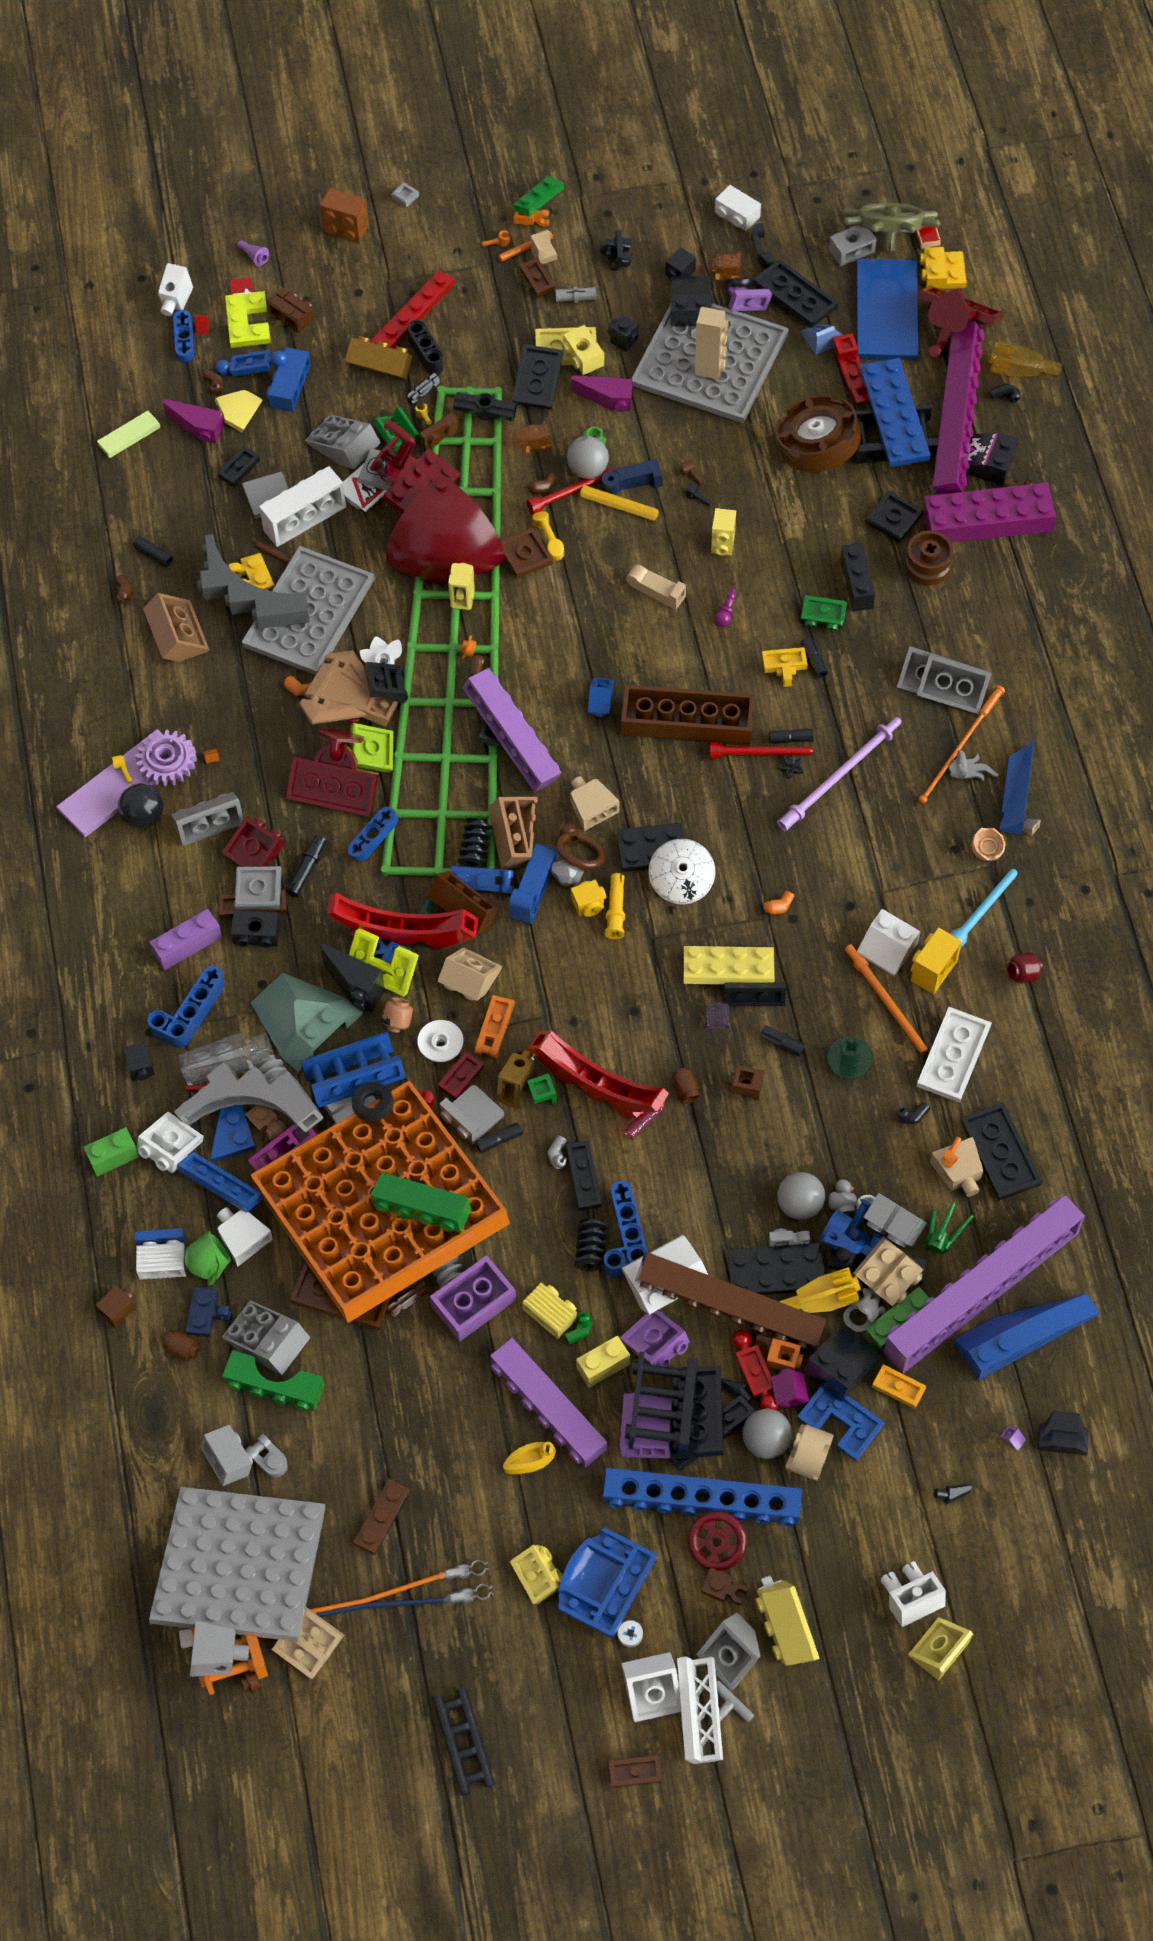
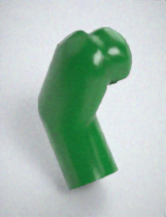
[565,1312,593,1345]

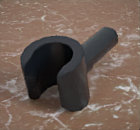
[686,482,712,506]

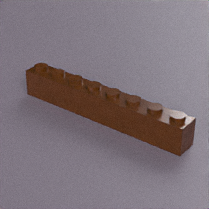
[635,1252,826,1351]

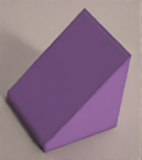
[1000,1426,1026,1451]

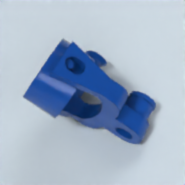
[819,1199,887,1256]

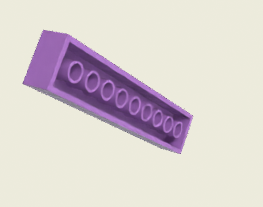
[884,1195,1085,1374]

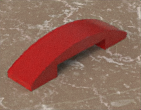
[833,333,869,405]

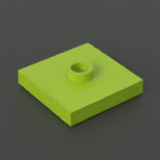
[350,723,393,773]

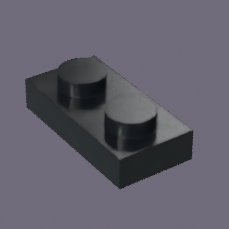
[217,446,261,487]

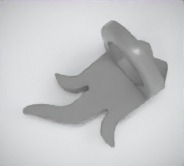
[949,750,999,781]
[843,1286,886,1332]

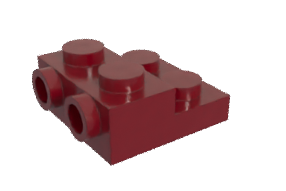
[222,816,286,867]

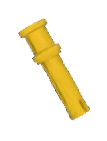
[605,873,625,939]

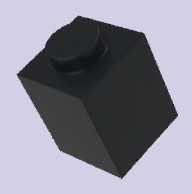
[665,247,696,279]
[124,1042,155,1081]

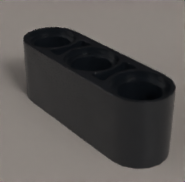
[407,320,444,375]

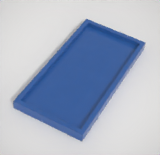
[857,259,918,360]

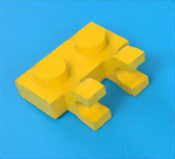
[228,553,275,591]

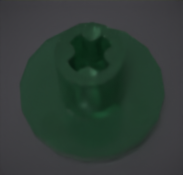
[827,1037,872,1080]

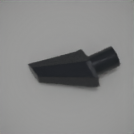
[722,1378,753,1402]
[933,1484,972,1504]

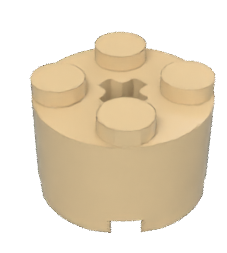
[786,1424,834,1481]

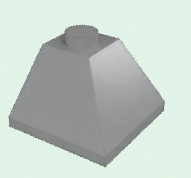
[696,1613,760,1691]

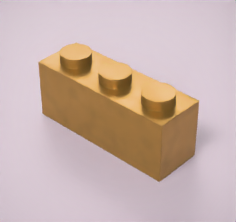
[345,336,413,380]

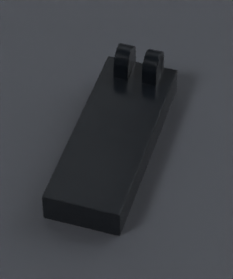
[724,983,786,1006]

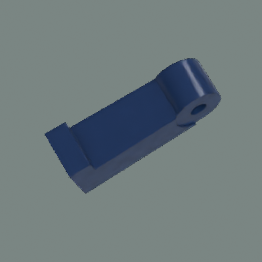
[602,459,662,495]

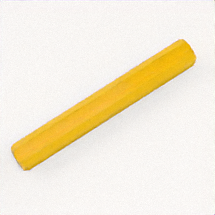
[580,485,659,521]

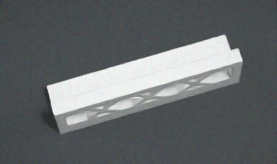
[677,1657,723,1764]

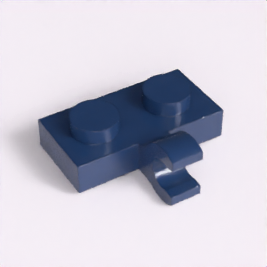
[186,1287,232,1337]

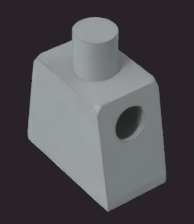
[190,1621,249,1677]

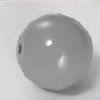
[566,436,609,479]
[777,1172,825,1220]
[742,1408,792,1459]

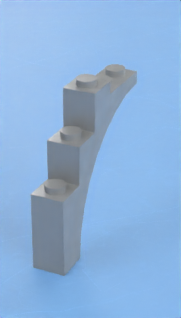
[174,1062,324,1132]

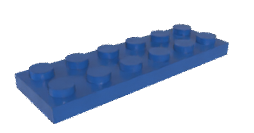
[860,358,930,467]

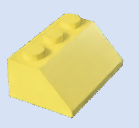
[756,1580,819,1666]

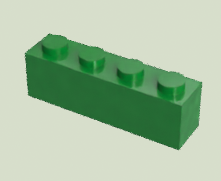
[370,1172,472,1233]

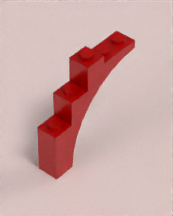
[327,893,478,950]
[528,1031,669,1118]

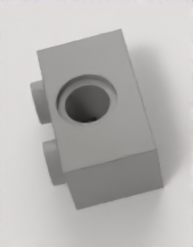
[829,225,876,266]

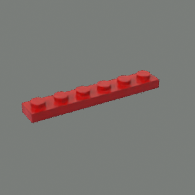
[370,270,455,349]

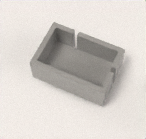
[864,1193,927,1248]

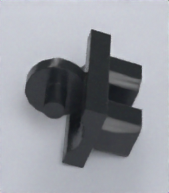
[600,229,632,271]

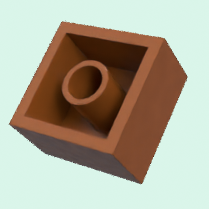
[320,188,369,243]

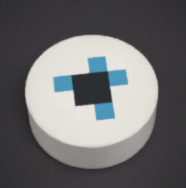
[618,1621,643,1647]

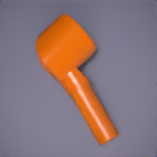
[482,230,510,247]
[942,1137,961,1168]

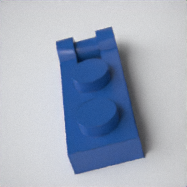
[451,865,514,893]

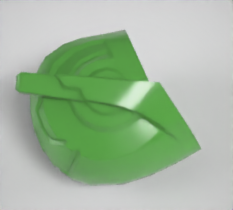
[184,1231,231,1286]

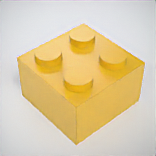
[910,927,962,995]

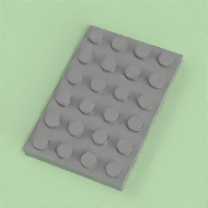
[242,546,375,675]

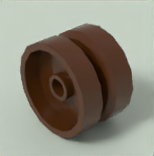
[905,530,954,586]

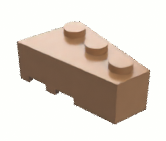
[488,797,538,868]

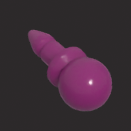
[715,588,736,627]

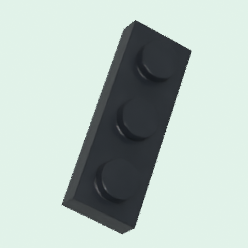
[566,1140,602,1211]

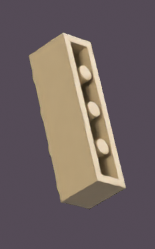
[695,307,728,379]

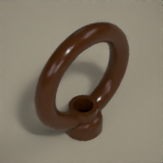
[555,824,606,869]

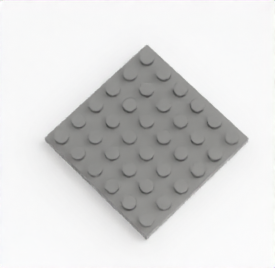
[632,303,789,423]
[149,1487,326,1642]

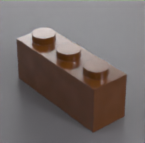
[427,871,499,935]

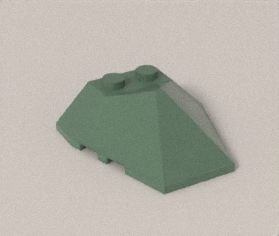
[251,973,363,1074]

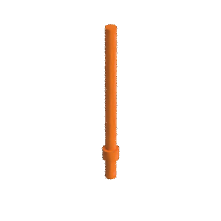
[845,944,928,1054]

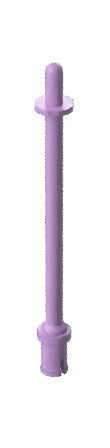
[777,717,901,831]

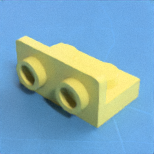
[510,1545,563,1604]

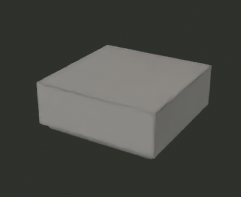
[391,182,419,208]

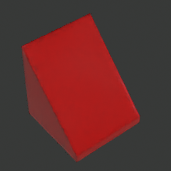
[195,315,210,334]

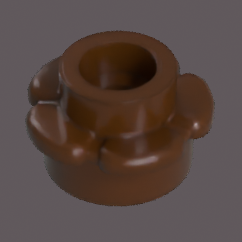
[240,1670,261,1693]

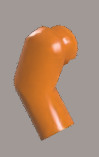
[284,676,311,696]
[763,891,795,915]

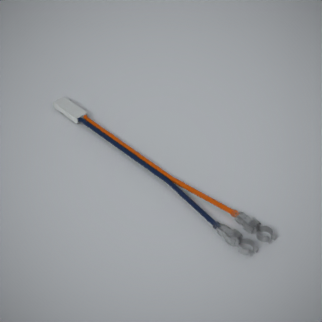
[179,1560,494,1648]

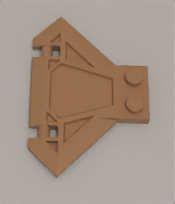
[299,650,399,727]

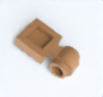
[245,1105,287,1141]

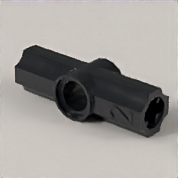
[453,392,517,421]

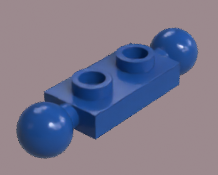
[215,350,287,377]

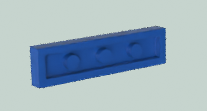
[177,1152,262,1213]

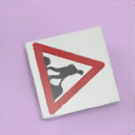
[343,464,387,512]

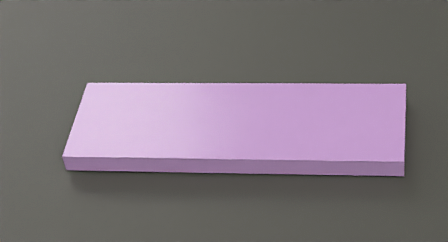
[56,729,169,837]

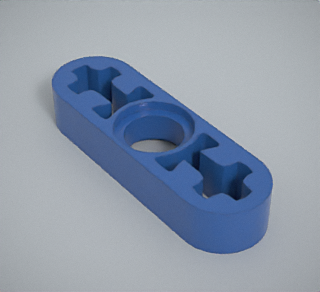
[173,310,194,362]
[348,807,399,862]

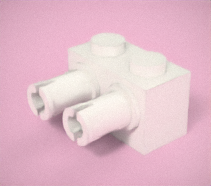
[881,1562,946,1627]

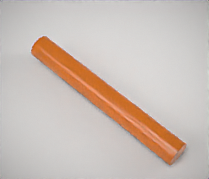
[498,231,553,262]

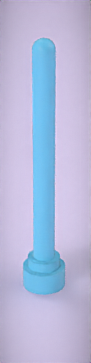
[950,869,1018,949]

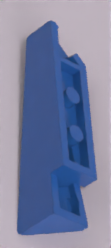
[999,740,1034,834]

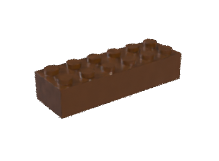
[621,685,754,745]

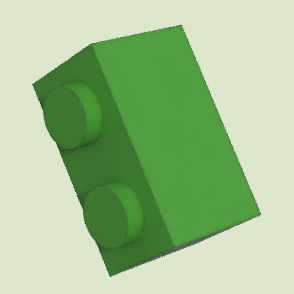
[84,1128,139,1177]

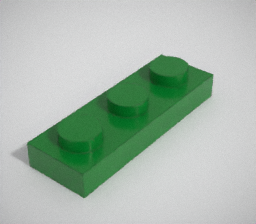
[513,176,564,217]

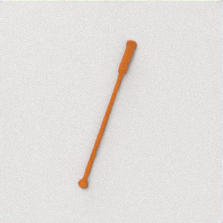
[919,685,1005,804]

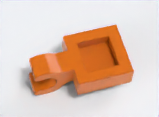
[514,210,549,227]

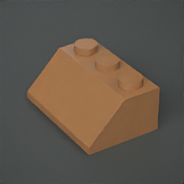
[143,593,209,662]

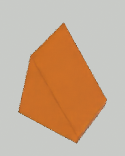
[203,749,219,764]

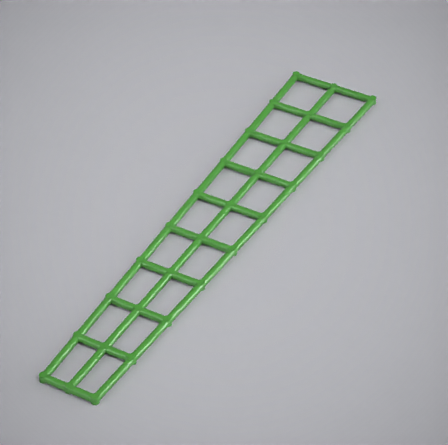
[381,386,502,877]

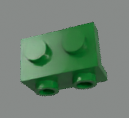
[373,407,419,452]
[800,595,847,630]

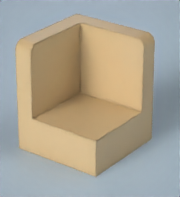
[531,230,557,264]

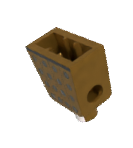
[497,1050,535,1109]

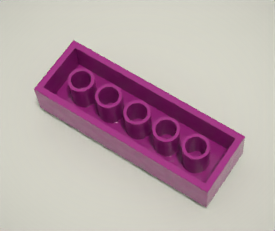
[922,483,1056,543]

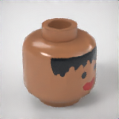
[381,997,413,1033]

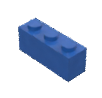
[266,347,311,412]

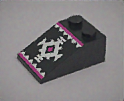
[966,433,1019,485]

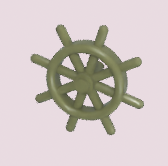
[842,203,940,251]

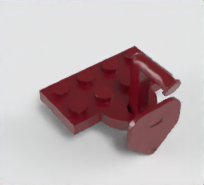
[918,285,1004,357]
[370,418,461,515]
[286,718,379,817]

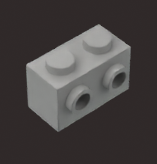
[200,1425,253,1486]

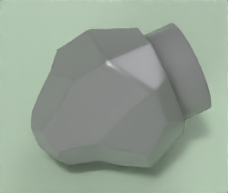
[551,860,584,886]

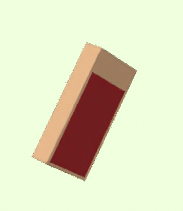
[915,226,941,248]

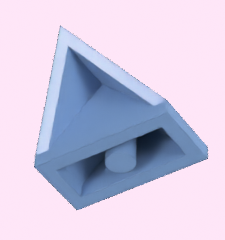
[801,324,842,355]

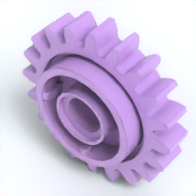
[135,730,197,787]

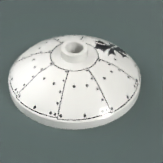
[649,839,715,905]

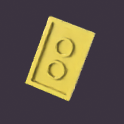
[536,327,596,365]

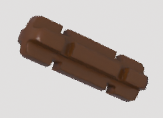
[387,1281,429,1316]

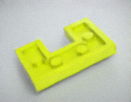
[225,291,271,348]
[349,928,419,997]

